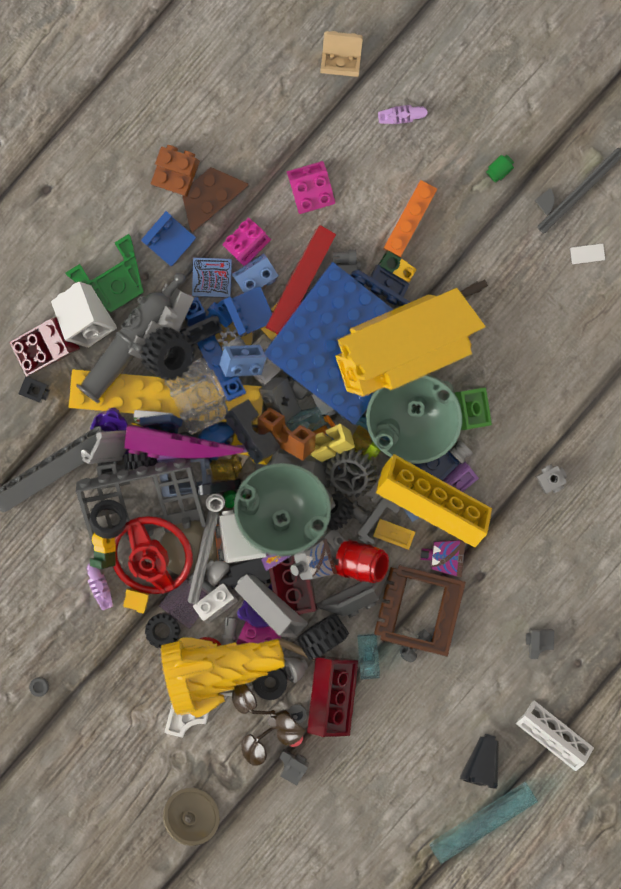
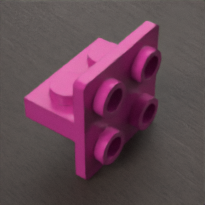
[222,218,271,266]

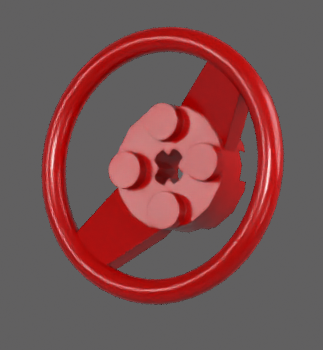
[113,516,193,594]

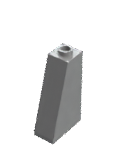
[234,574,308,638]

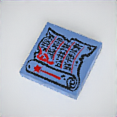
[192,258,232,298]

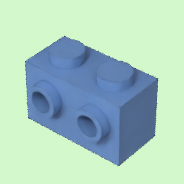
[232,253,279,293]
[219,345,266,377]

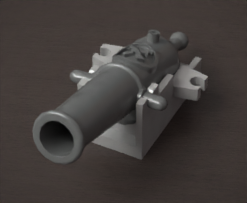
[76,273,194,403]

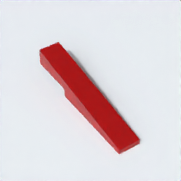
[265,225,336,334]

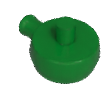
[222,490,246,508]

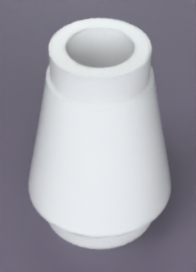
[206,493,225,512]

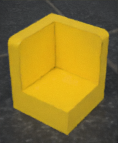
[123,588,150,614]

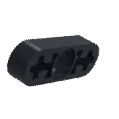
[197,478,241,495]

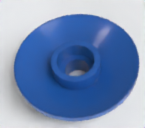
[198,422,234,443]

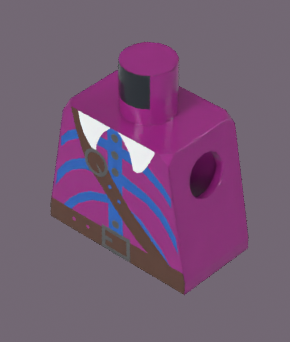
[420,540,465,577]

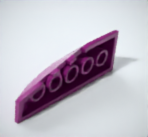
[124,424,245,458]

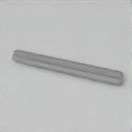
[188,511,219,604]

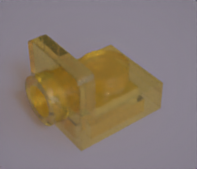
[352,425,372,454]
[210,454,242,480]

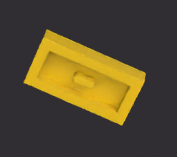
[373,518,415,550]

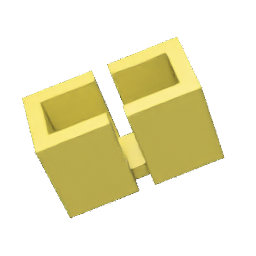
[311,424,355,462]

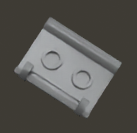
[81,430,127,464]

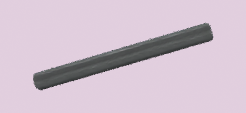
[537,148,621,234]

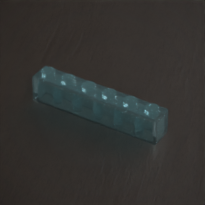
[430,782,538,864]

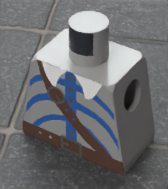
[291,538,337,580]

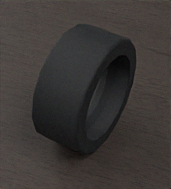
[89,499,127,539]

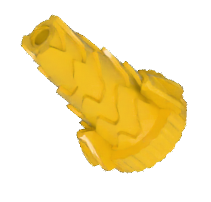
[161,638,285,718]

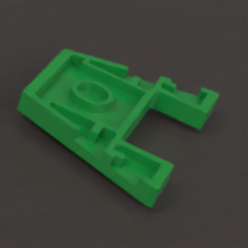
[65,234,144,313]

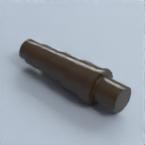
[460,279,488,298]

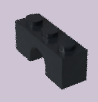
[224,399,281,464]

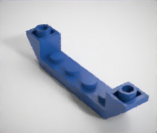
[185,296,246,401]

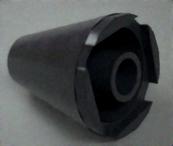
[460,734,499,789]

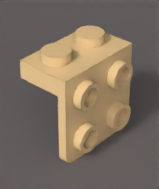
[320,31,363,77]

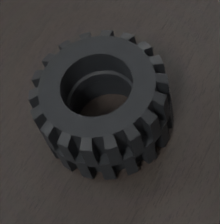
[141,327,195,381]
[297,614,349,660]

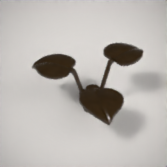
[232,684,306,766]

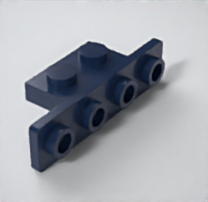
[351,264,410,307]

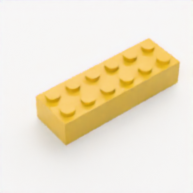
[376,454,492,547]

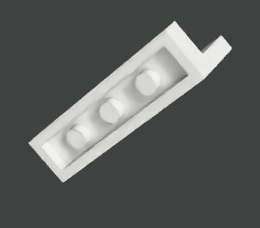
[516,701,594,771]

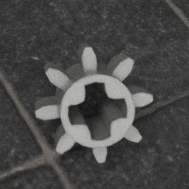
[217,327,241,349]

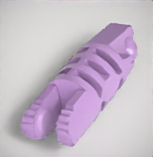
[378,105,428,124]
[87,563,113,610]

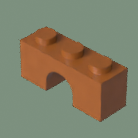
[257,408,316,461]

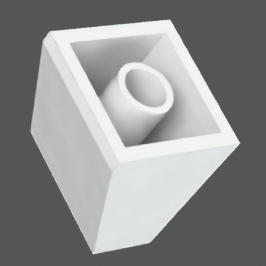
[51,282,117,348]
[218,510,266,563]

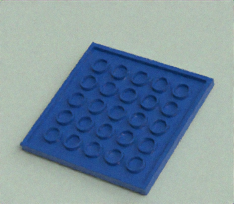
[264,262,394,425]

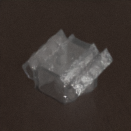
[165,358,229,435]

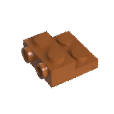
[151,145,200,197]

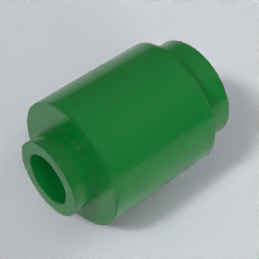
[486,155,514,183]

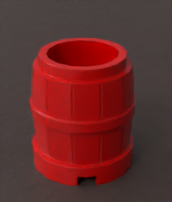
[335,539,389,583]

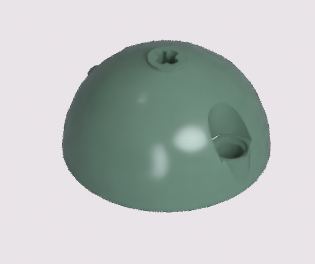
[366,374,462,464]
[234,463,331,557]

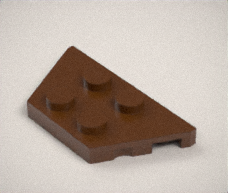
[182,167,249,233]

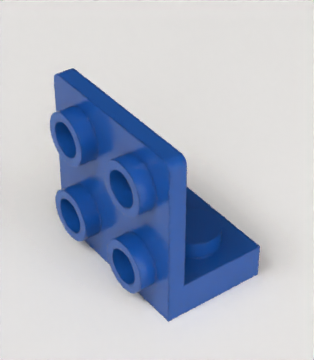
[141,211,196,266]
[224,287,272,337]

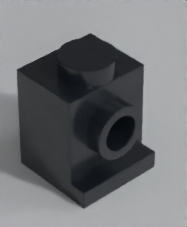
[18,376,50,403]

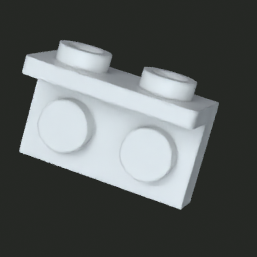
[193,584,238,624]

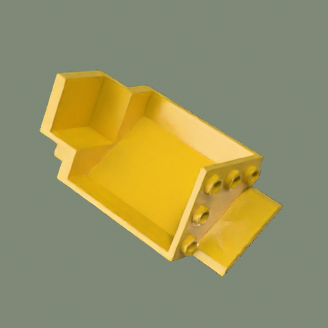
[335,288,486,396]

